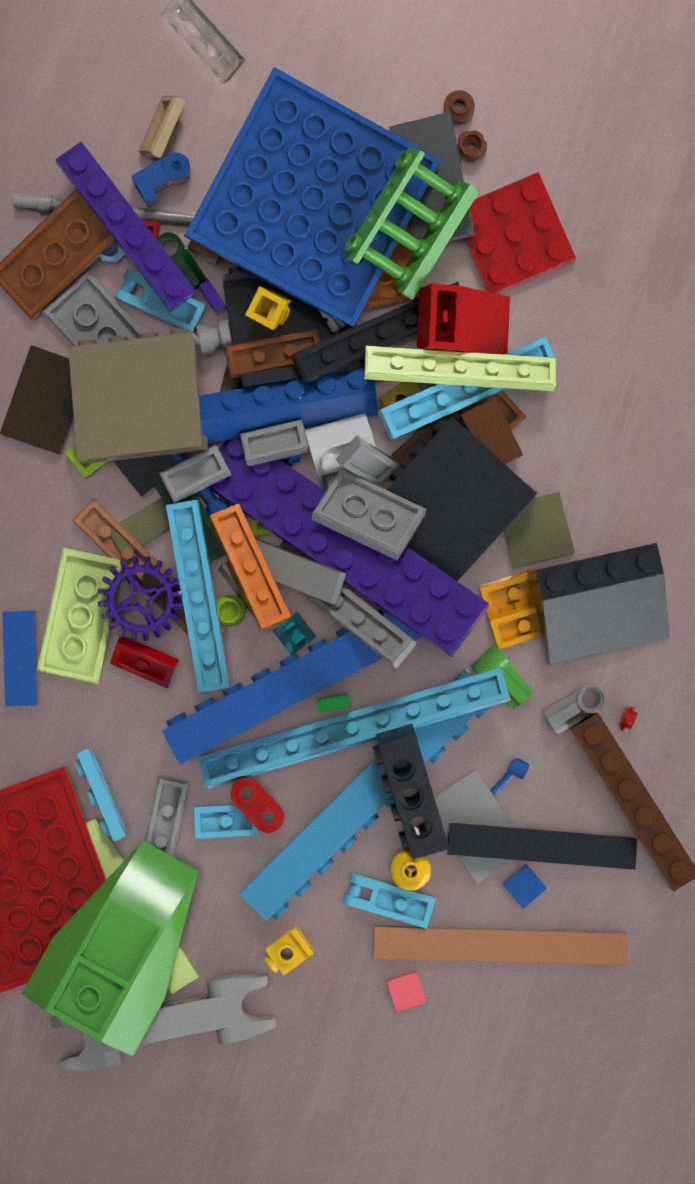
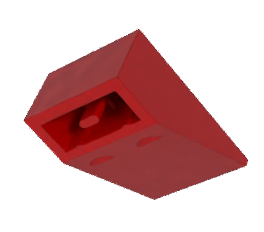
[417,283,510,355]

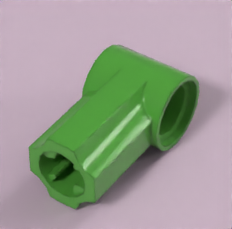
[471,645,534,710]

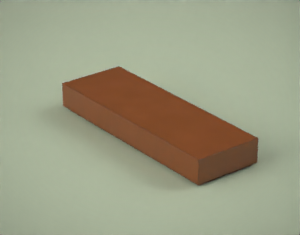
[224,329,320,379]

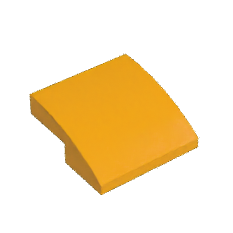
[478,568,542,650]

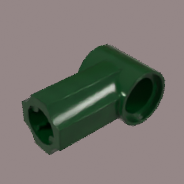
[156,232,207,290]

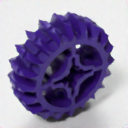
[98,556,183,641]

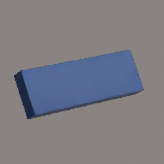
[2,611,38,706]

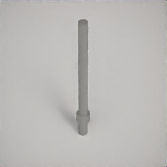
[13,194,195,226]

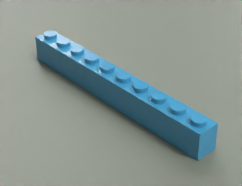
[240,670,491,921]

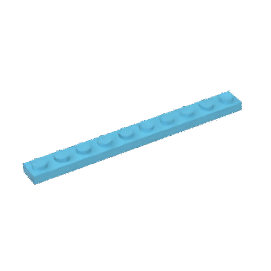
[198,668,511,789]

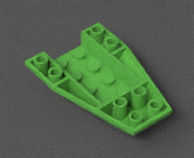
[22,841,199,1056]

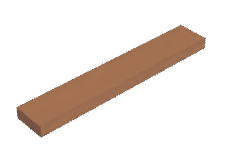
[72,498,228,637]

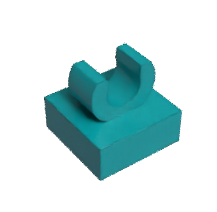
[273,612,317,655]

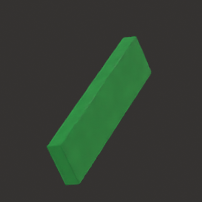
[316,692,351,713]

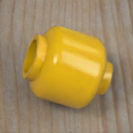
[390,849,431,891]

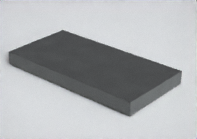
[389,112,475,241]

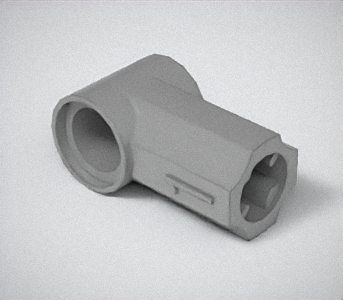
[543,684,606,735]

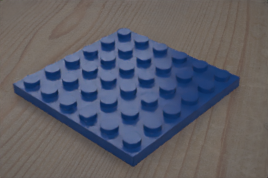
[184,67,441,328]

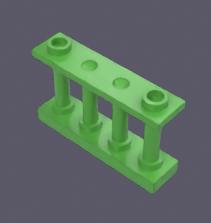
[342,147,480,300]

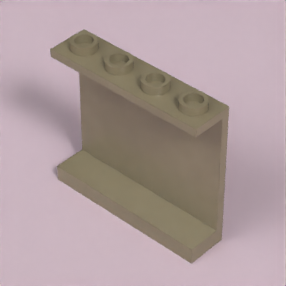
[68,329,209,464]

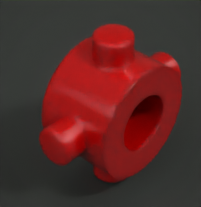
[619,705,638,732]

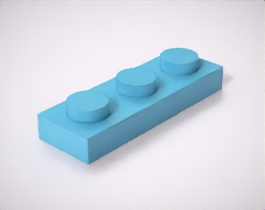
[75,748,128,841]

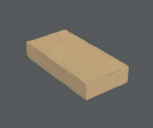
[139,95,185,158]

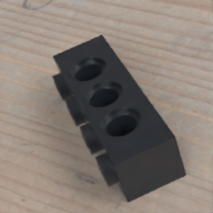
[373,723,450,860]

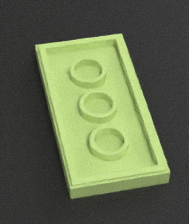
[36,547,123,684]

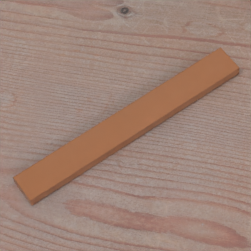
[373,926,627,966]

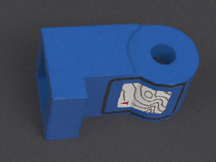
[131,152,191,208]

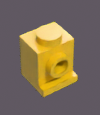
[245,286,291,330]
[264,925,314,976]

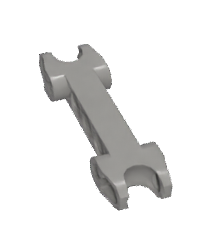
[51,974,277,1071]

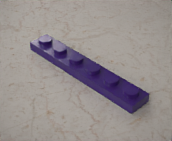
[56,141,196,312]

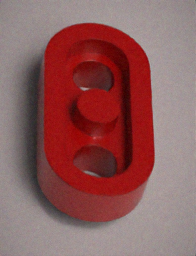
[230,778,284,833]

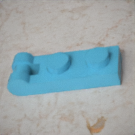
[114,269,206,333]
[342,872,436,929]

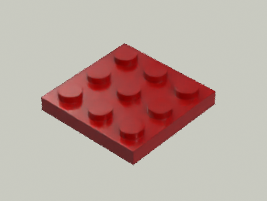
[464,172,576,294]

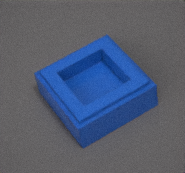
[502,864,547,909]

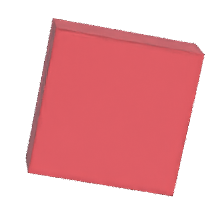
[386,971,426,1012]

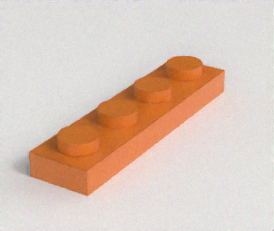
[209,504,291,632]

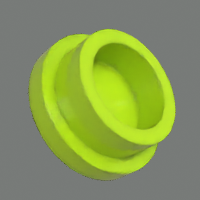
[217,594,246,626]

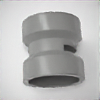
[197,319,233,356]

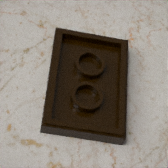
[0,345,74,455]

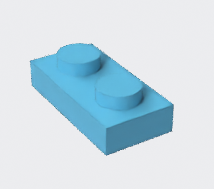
[193,804,259,839]

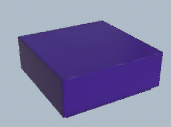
[199,279,227,315]

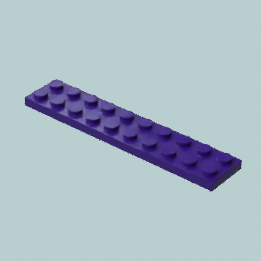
[208,438,489,657]

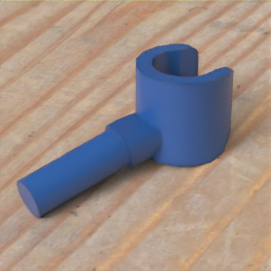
[491,758,529,795]

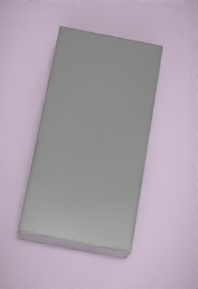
[240,419,309,467]
[336,435,399,487]
[159,445,231,503]

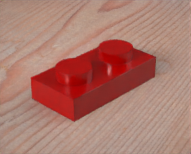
[110,636,179,688]

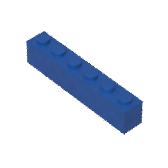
[199,368,378,443]

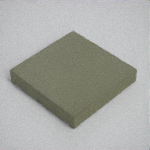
[504,492,575,569]

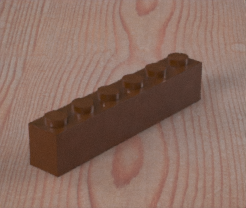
[568,712,695,892]

